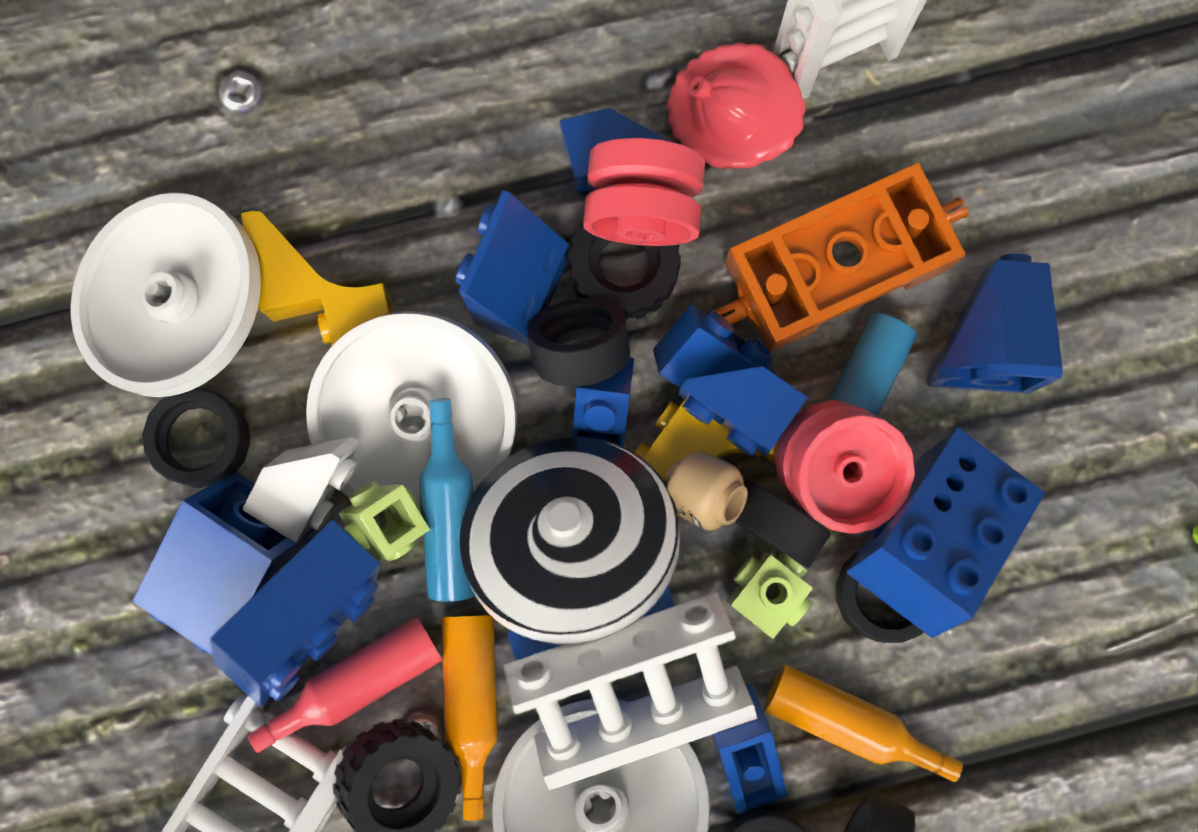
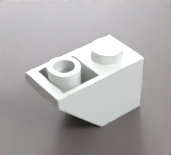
[242,437,360,543]

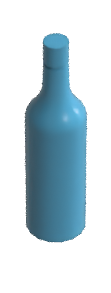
[828,313,917,416]
[419,398,475,601]

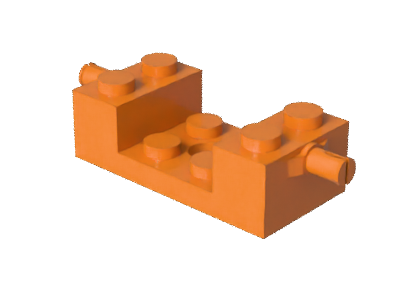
[712,162,968,352]

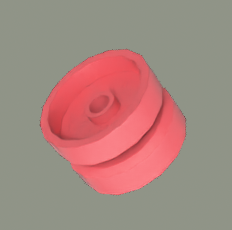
[583,138,705,246]
[775,400,915,534]

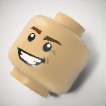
[664,451,748,531]

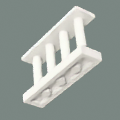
[773,0,927,99]
[503,592,757,791]
[162,694,352,832]

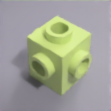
[338,481,430,562]
[726,552,813,639]

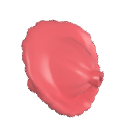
[666,43,806,169]

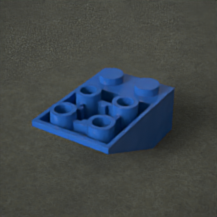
[456,190,569,346]

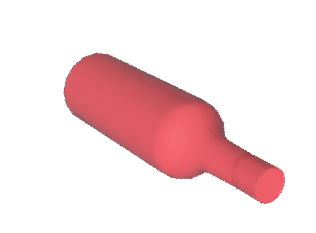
[247,615,443,753]

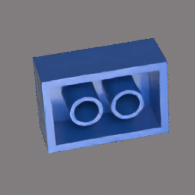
[209,520,381,707]

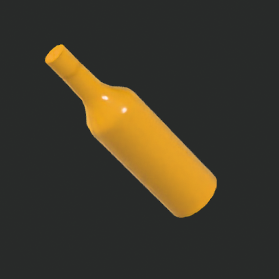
[442,615,498,821]
[763,663,963,782]

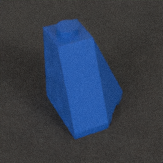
[928,254,1063,394]

